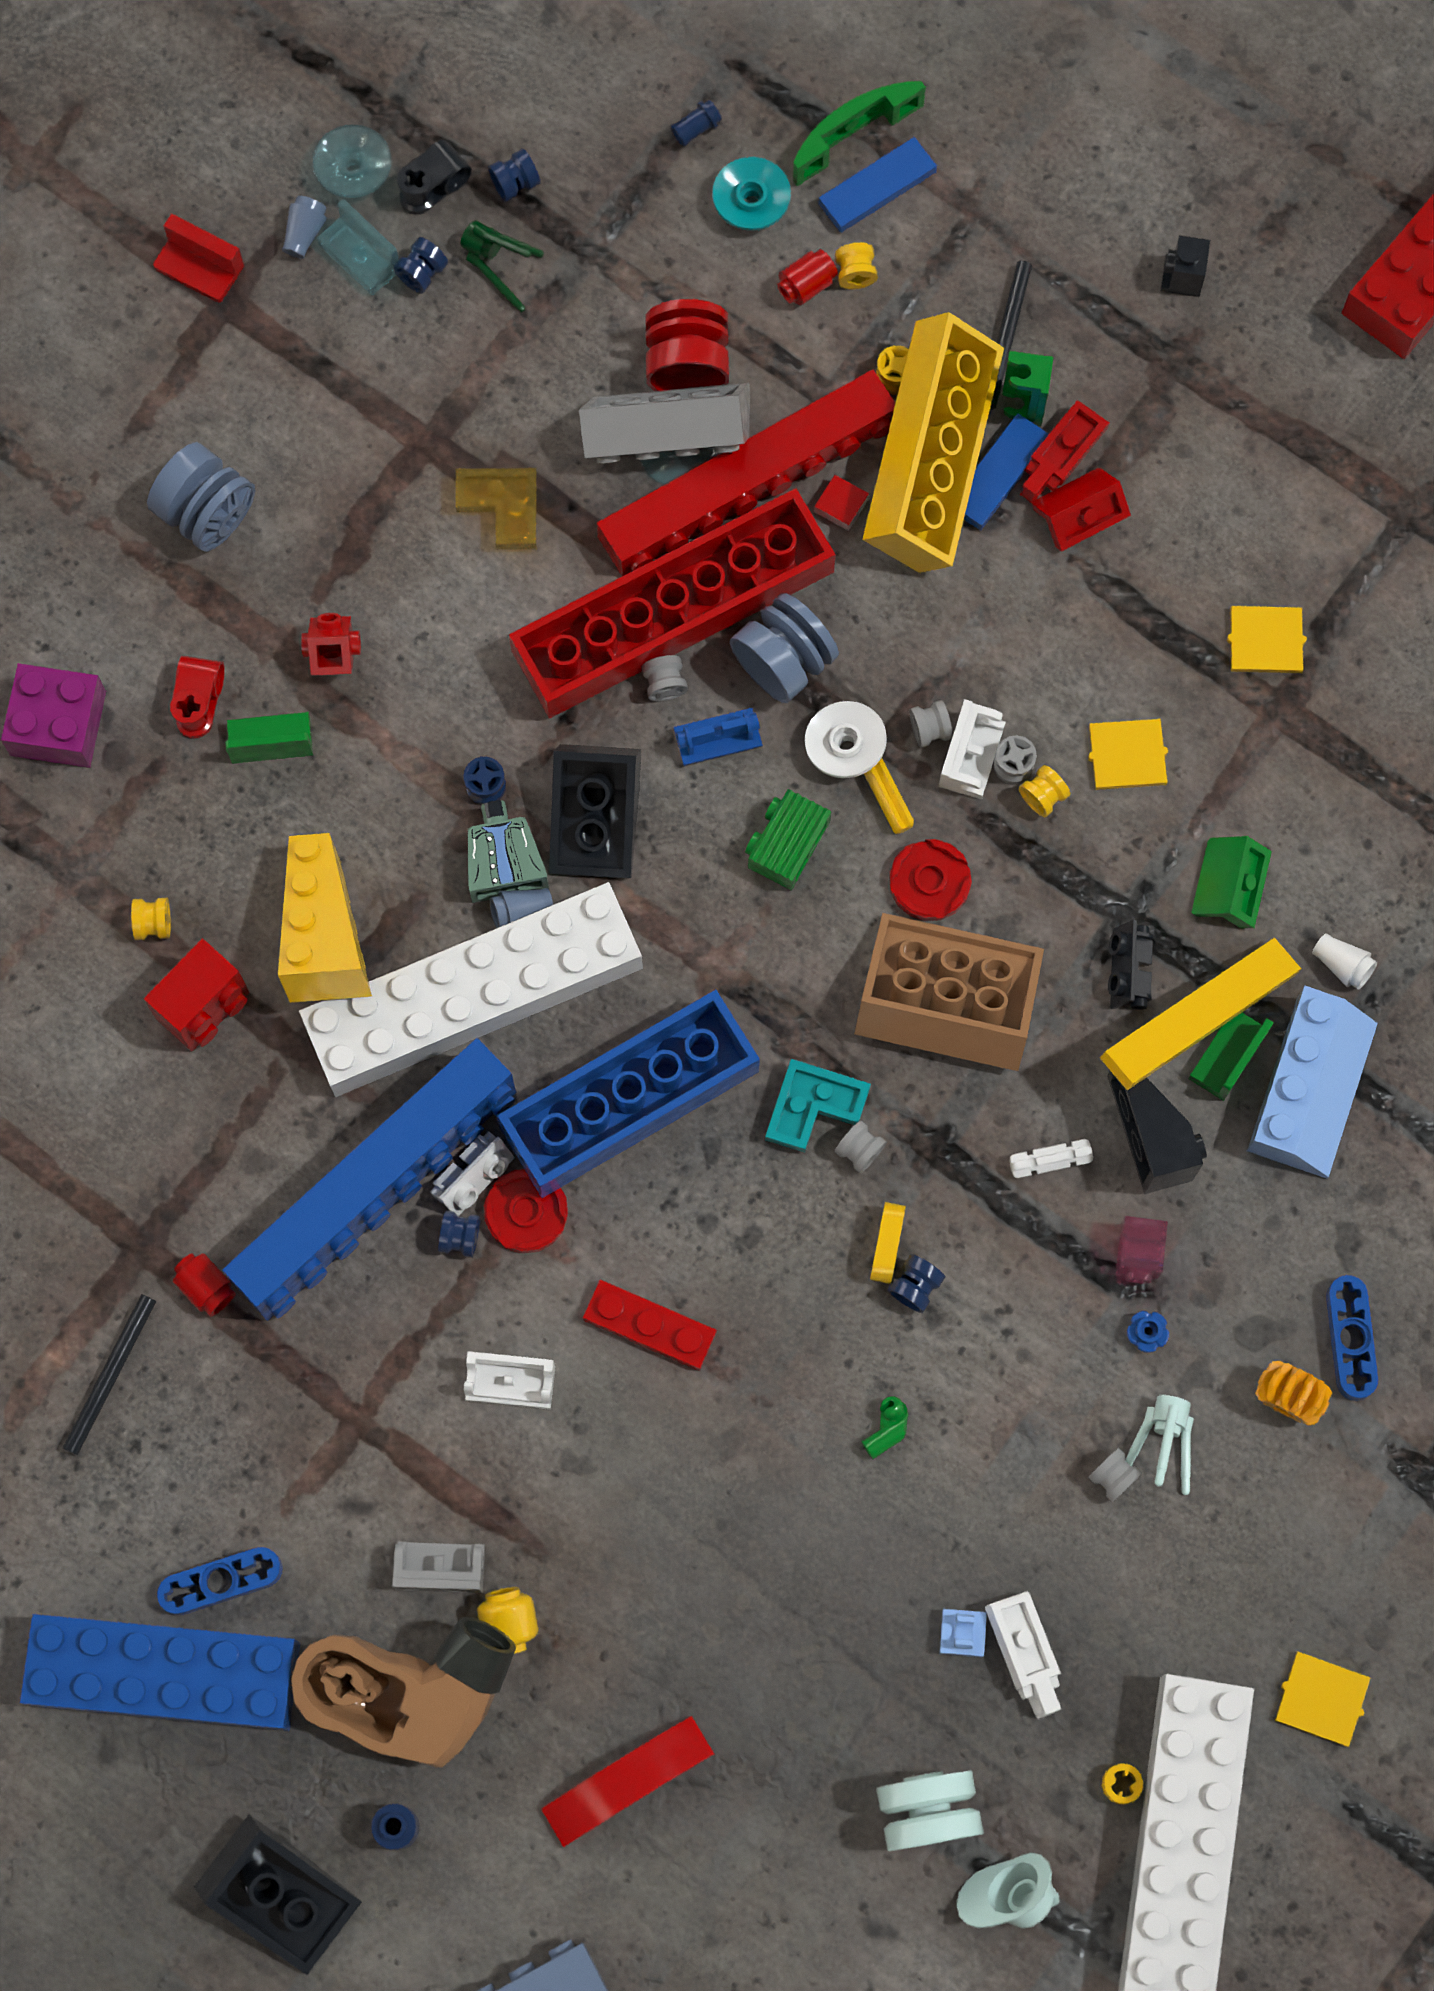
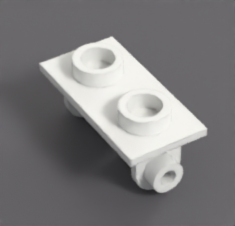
[430,1131,514,1216]

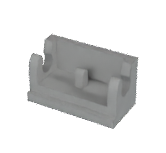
[392,1542,485,1593]

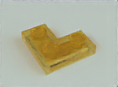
[455,468,537,550]

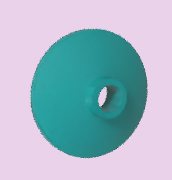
[712,157,791,230]

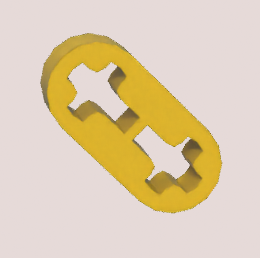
[870,1202,906,1284]

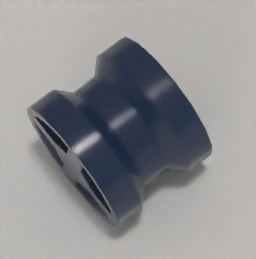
[463,757,506,805]
[438,1210,480,1258]

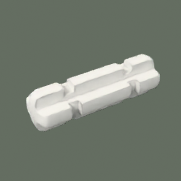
[1010,1139,1093,1179]

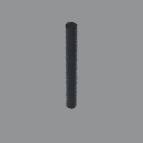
[990,261,1032,409]
[62,1294,157,1456]

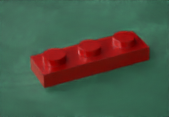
[583,1279,717,1371]

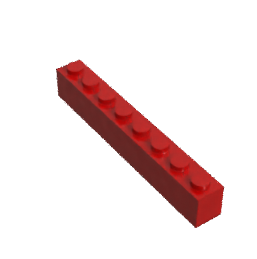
[597,369,896,576]

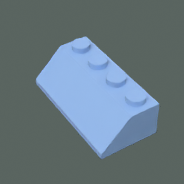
[1247,986,1378,1179]

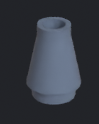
[282,196,327,259]
[489,888,553,928]

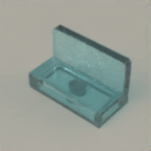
[317,199,399,296]

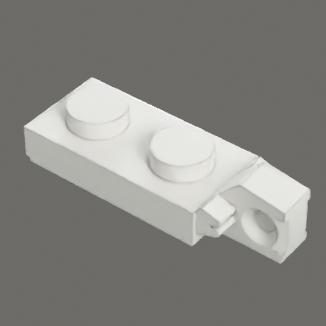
[985,1591,1061,1719]

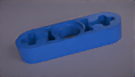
[1326,1275,1378,1401]
[157,1547,283,1616]

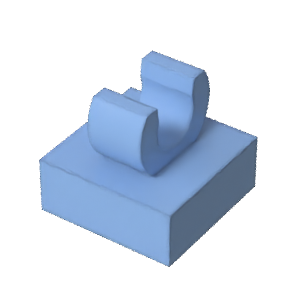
[939,1609,987,1658]

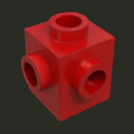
[301,613,361,675]

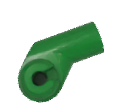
[861,1396,908,1459]

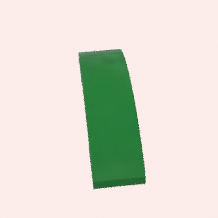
[793,81,926,187]

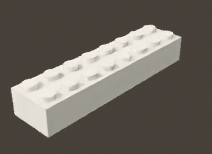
[299,882,643,1097]
[1118,1674,1254,1991]

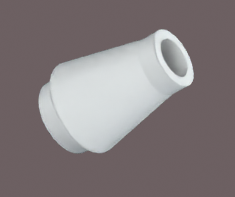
[1312,933,1377,990]

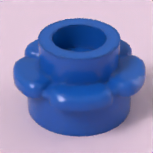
[1127,1311,1169,1353]

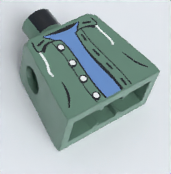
[468,800,549,903]

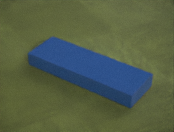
[818,137,937,233]
[964,413,1049,531]

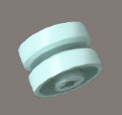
[876,1771,983,1851]

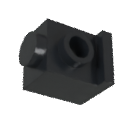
[1160,235,1211,297]

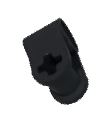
[397,140,472,215]

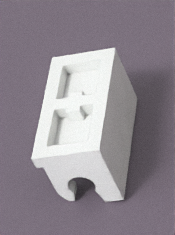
[939,699,1005,799]
[464,1351,555,1409]

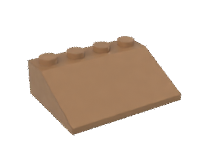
[854,913,1044,1071]

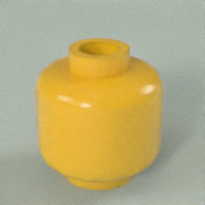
[477,1587,538,1654]

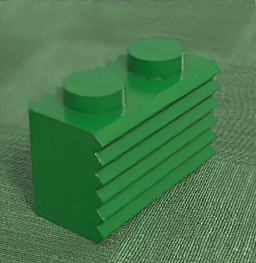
[745,789,831,891]

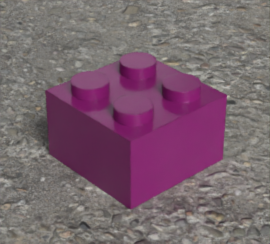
[1,663,106,768]

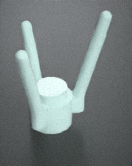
[1125,1395,1194,1495]

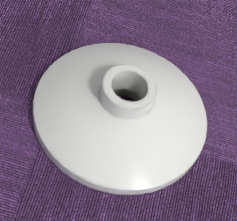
[805,701,887,778]

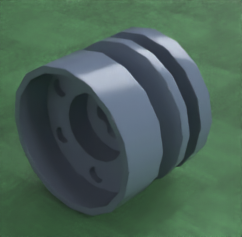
[147,442,255,552]
[730,593,839,703]

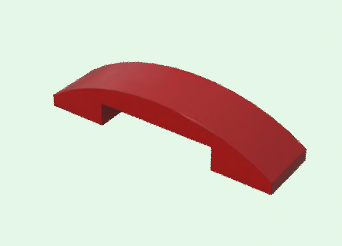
[541,1716,714,1848]

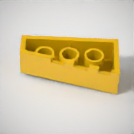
[278,833,372,1003]

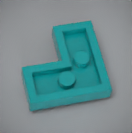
[765,1059,871,1153]

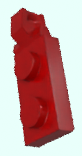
[1020,400,1110,503]

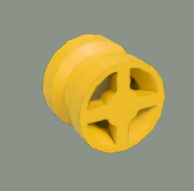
[835,242,878,289]
[876,346,909,395]
[1018,765,1071,817]
[131,897,171,940]

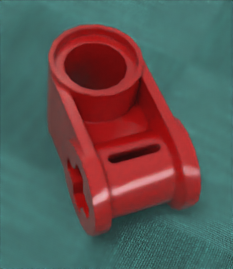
[170,656,225,739]

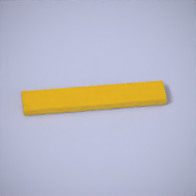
[1100,937,1302,1090]

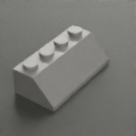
[579,383,750,463]

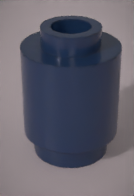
[371,1804,420,1850]

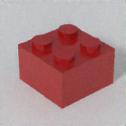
[143,938,250,1052]

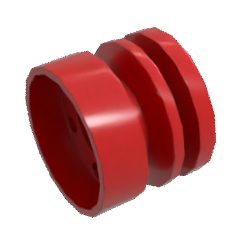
[645,299,729,391]

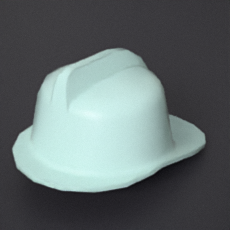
[956,1853,1059,1928]

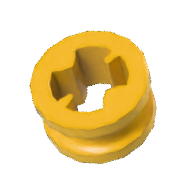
[1102,1763,1143,1805]

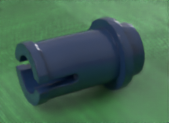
[670,100,722,147]

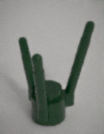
[460,220,544,312]

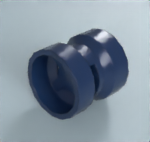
[488,149,541,202]
[393,237,448,294]
[887,1254,946,1313]

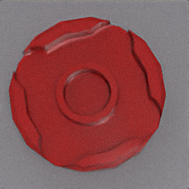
[889,839,972,921]
[484,1169,568,1254]

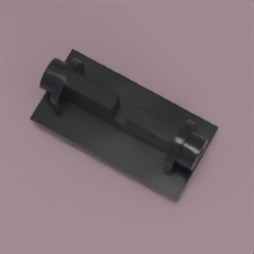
[1108,920,1153,1010]

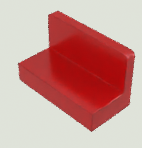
[153,213,244,303]
[1031,468,1131,551]

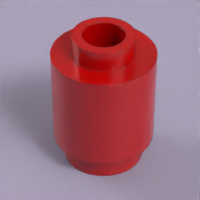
[777,249,838,306]
[173,1253,236,1317]

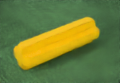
[864,758,914,834]

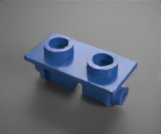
[673,708,763,766]

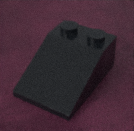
[549,744,641,878]
[1107,1071,1207,1194]
[194,1814,362,1975]

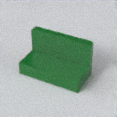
[225,712,313,764]
[1192,836,1272,929]
[1188,1013,1274,1101]

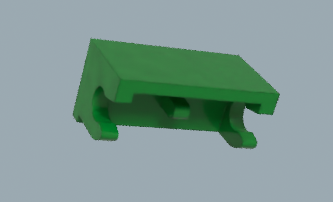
[1002,351,1054,427]

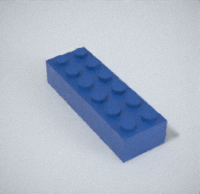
[497,990,760,1198]
[20,1614,300,1731]

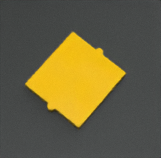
[1227,606,1307,673]
[1088,719,1168,790]
[1275,1651,1370,1747]

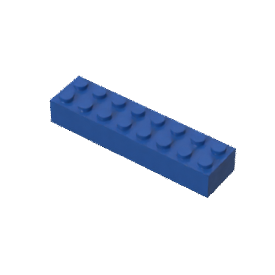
[222,1038,517,1321]

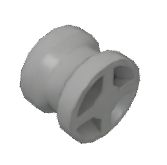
[641,655,688,701]
[910,700,953,748]
[993,735,1037,785]
[834,1120,887,1174]
[1088,1448,1143,1502]

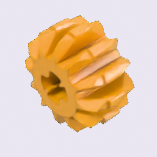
[1255,1361,1333,1425]

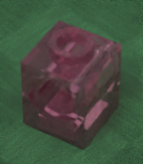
[1116,1216,1168,1284]

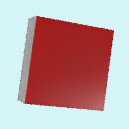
[814,475,869,531]

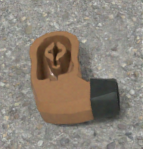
[291,1617,516,1768]

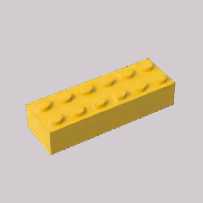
[862,312,1004,573]

